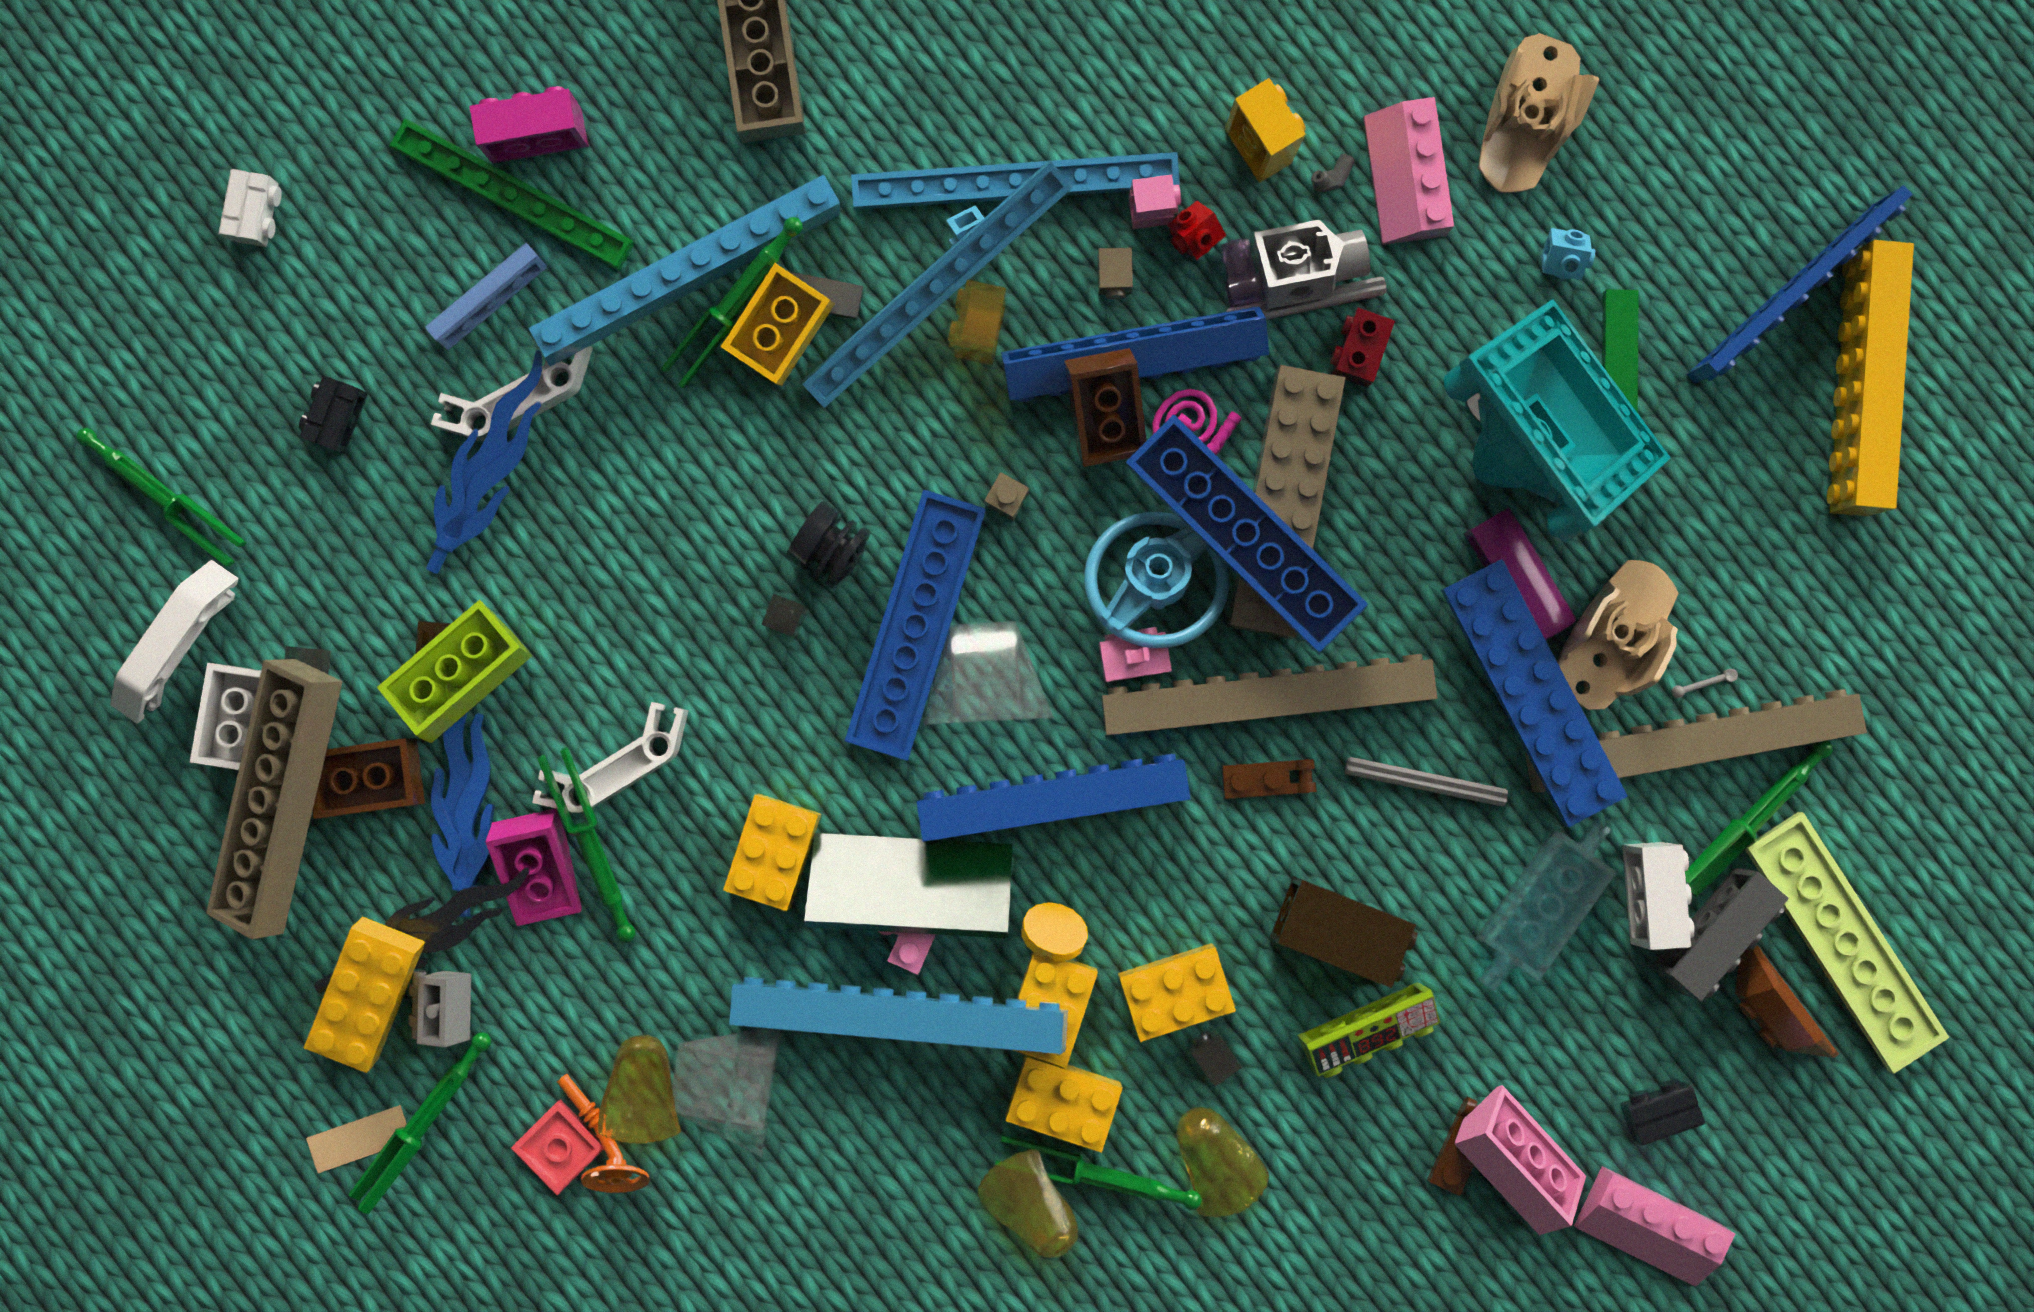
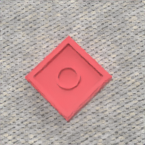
[511,1099,604,1195]

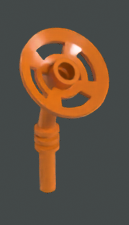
[557,1074,650,1193]

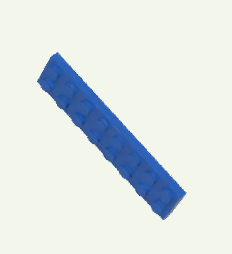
[1687,185,1913,384]
[845,489,986,761]
[1441,559,1628,827]

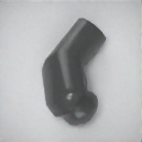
[1311,154,1355,193]

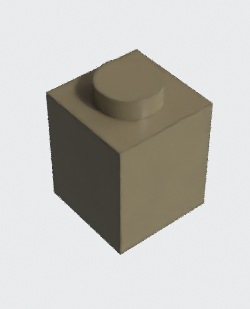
[1097,248,1133,299]
[984,472,1029,521]

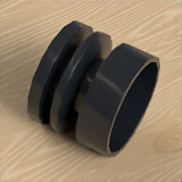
[785,500,871,589]

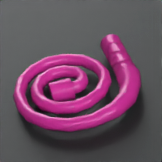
[1152,389,1242,455]

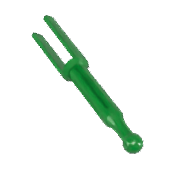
[661,217,803,388]
[76,428,247,567]
[1685,740,1833,897]
[537,747,636,943]
[348,1032,492,1214]
[995,1135,1202,1210]

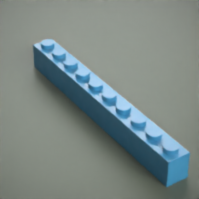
[529,175,840,367]
[729,977,1068,1054]

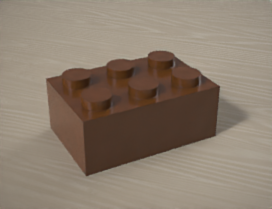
[1064,348,1147,467]
[313,738,425,819]

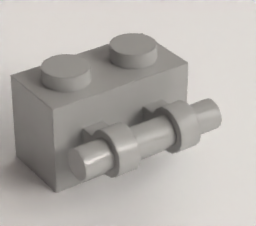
[408,970,471,1047]

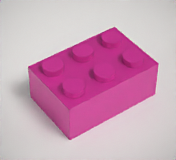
[469,86,588,164]

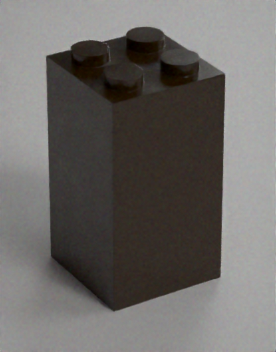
[1270,876,1417,988]

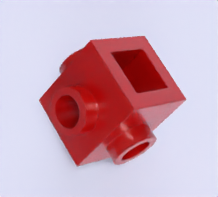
[1167,201,1227,261]

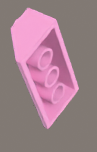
[1363,97,1454,245]
[1454,1085,1586,1235]
[1574,1166,1735,1287]

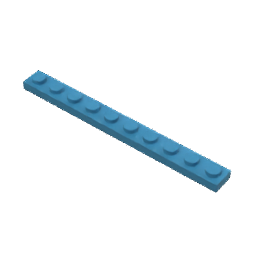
[851,152,1180,210]
[802,160,1073,408]

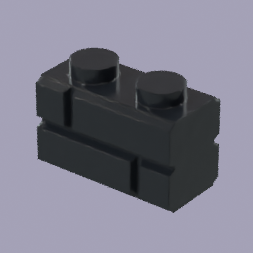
[299,375,368,454]
[1621,1079,1705,1146]

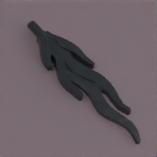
[314,867,529,994]

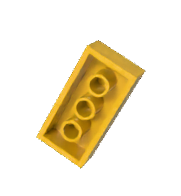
[304,917,425,1073]

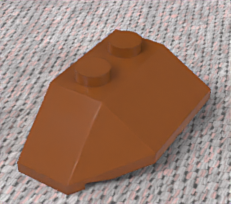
[1735,945,1839,1058]

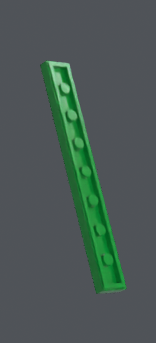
[389,118,635,272]

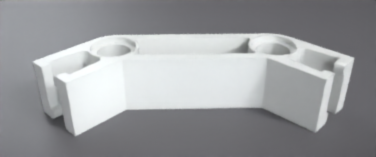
[431,346,593,441]
[110,560,239,724]
[532,702,689,813]

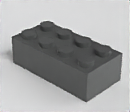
[1650,868,1789,1001]

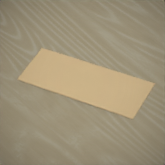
[306,1105,407,1173]

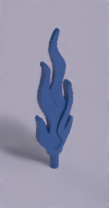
[426,350,542,574]
[431,712,495,917]

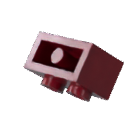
[1329,308,1395,388]

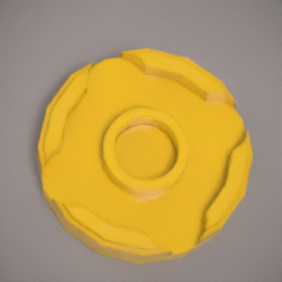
[1021,902,1088,962]

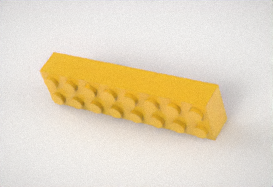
[1827,240,1914,516]

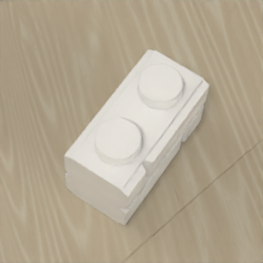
[219,169,281,247]

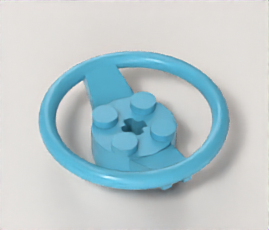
[1084,511,1230,648]

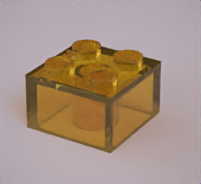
[948,280,1006,365]

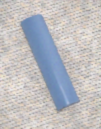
[425,242,547,350]

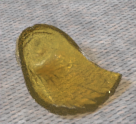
[598,1035,681,1144]
[1176,1107,1269,1218]
[978,1149,1078,1258]

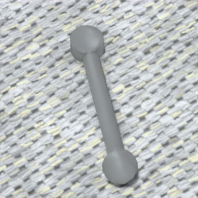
[1671,669,1738,698]

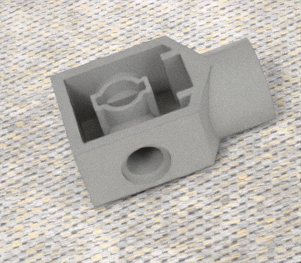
[1253,220,1370,309]

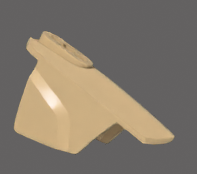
[1478,33,1599,193]
[1557,560,1679,710]

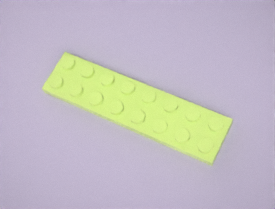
[1745,812,1949,1073]

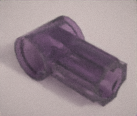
[1220,238,1264,308]

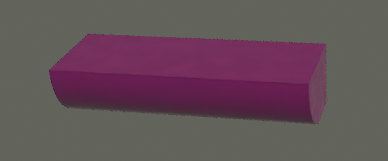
[1464,507,1577,640]

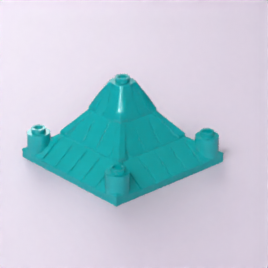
[1444,299,1671,542]

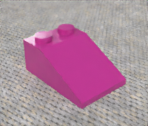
[485,808,582,926]

